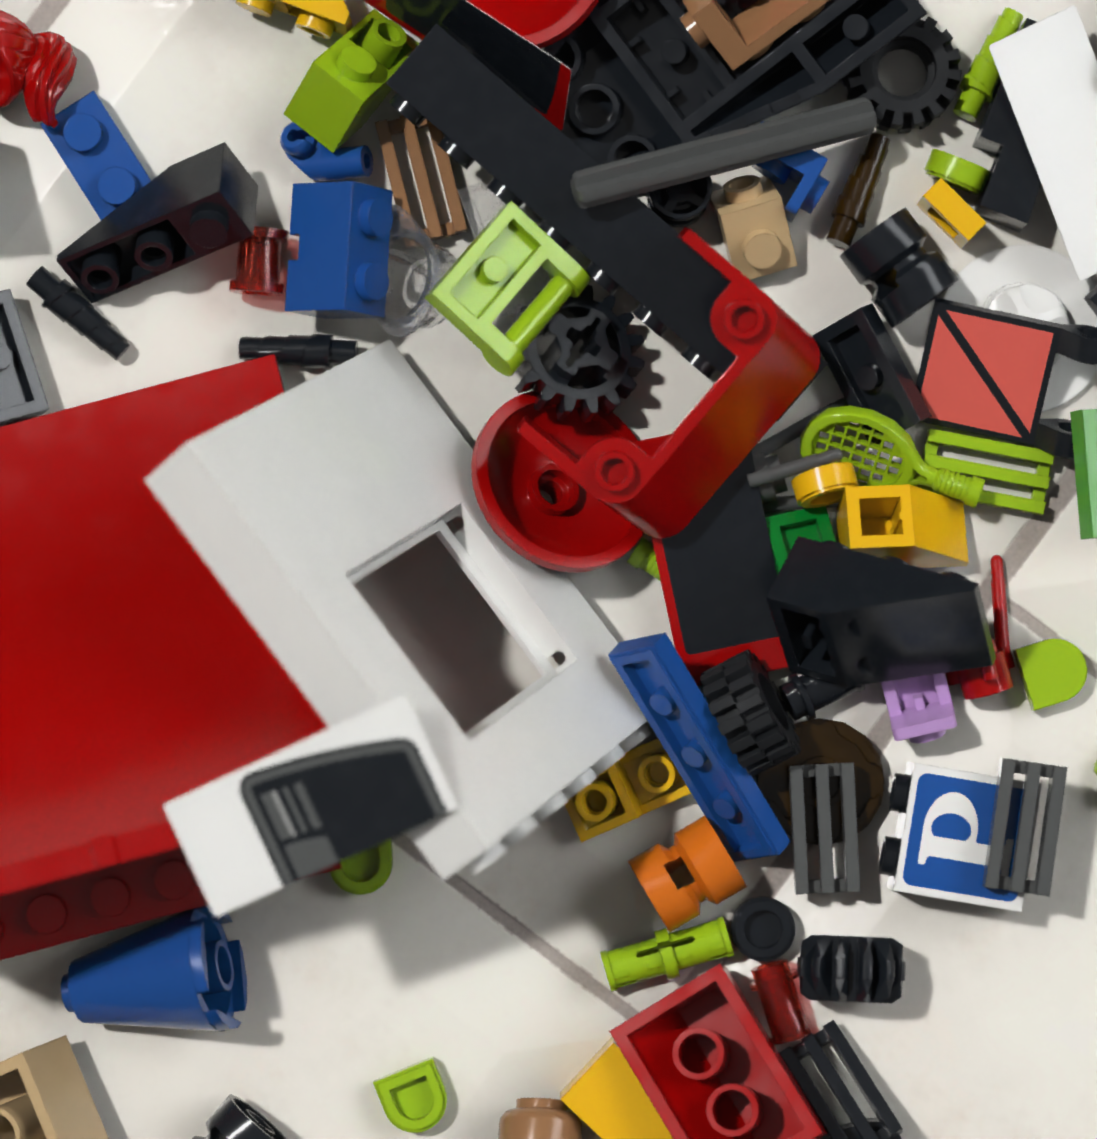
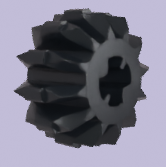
[797,935,906,1003]

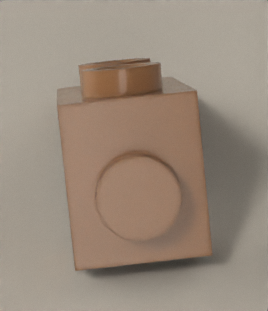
[680,0,829,71]

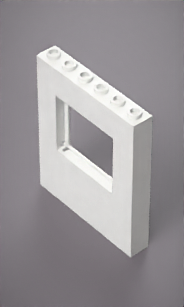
[144,339,653,881]

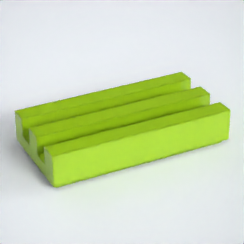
[917,428,1054,516]

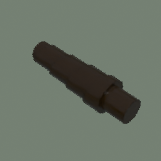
[826,133,890,249]

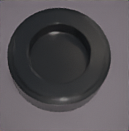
[730,896,795,961]

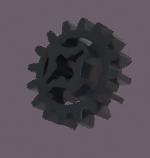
[513,284,645,423]

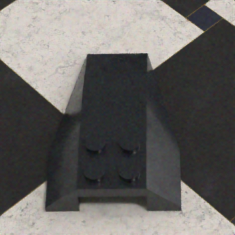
[543,0,928,165]

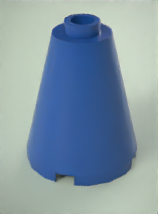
[61,904,247,1032]

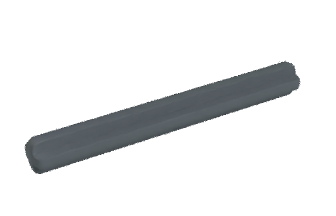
[570,97,877,209]

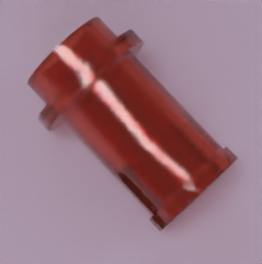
[749,958,812,1045]

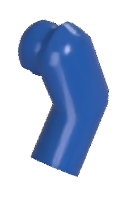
[280,122,373,182]

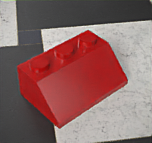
[609,963,828,1139]

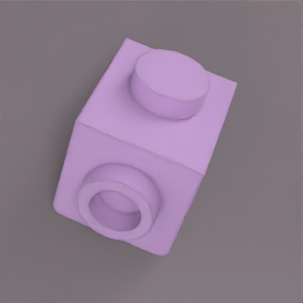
[881,673,957,743]

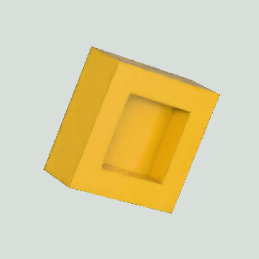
[916,178,987,249]

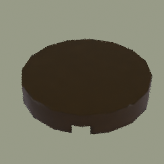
[756,718,884,845]

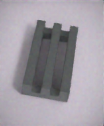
[982,758,1068,897]
[788,762,861,895]

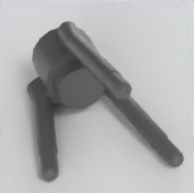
[746,397,849,515]

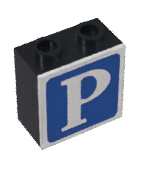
[879,762,1042,912]

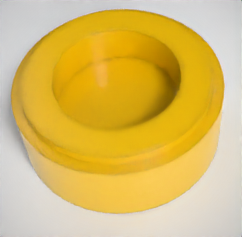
[791,462,859,508]

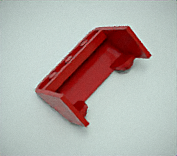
[517,227,820,538]

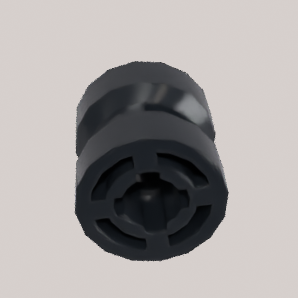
[646,176,712,228]

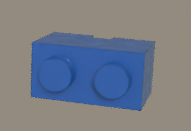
[285,181,393,319]

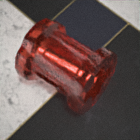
[229,226,289,296]

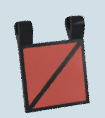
[916,298,1097,459]

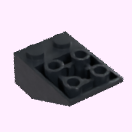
[766,536,996,687]

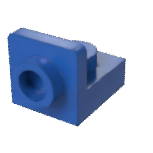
[751,121,830,222]

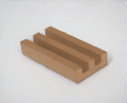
[375,115,468,247]

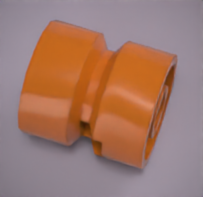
[628,815,747,933]

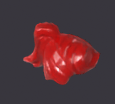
[0,10,77,129]

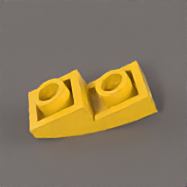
[564,738,691,843]

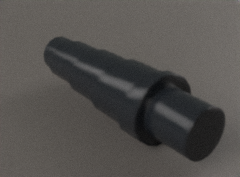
[26,266,130,361]
[239,334,358,370]

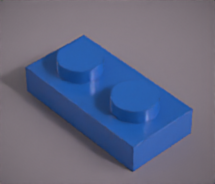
[40,91,151,220]

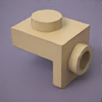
[710,175,798,280]

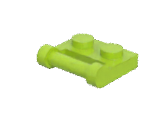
[425,201,590,376]

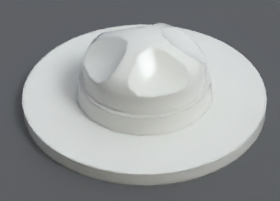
[943,244,1097,412]

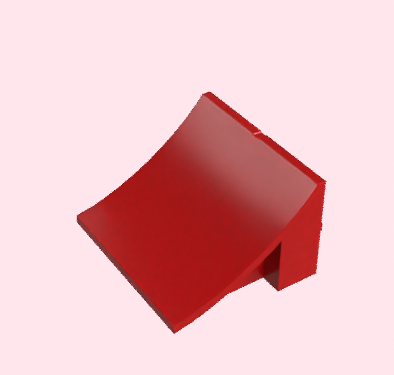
[0,354,342,960]

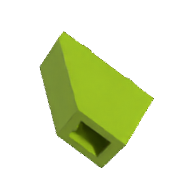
[283,9,419,153]

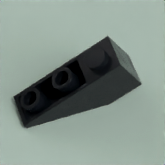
[57,142,258,304]

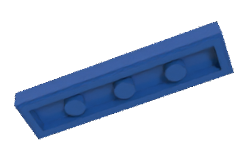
[608,632,791,862]

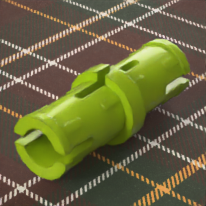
[600,916,734,992]

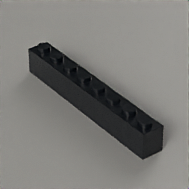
[386,24,828,422]

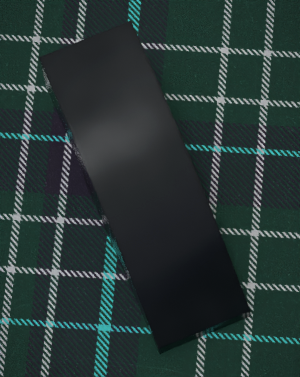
[972,18,1041,232]

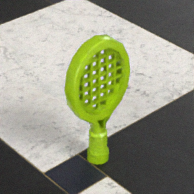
[800,405,985,508]

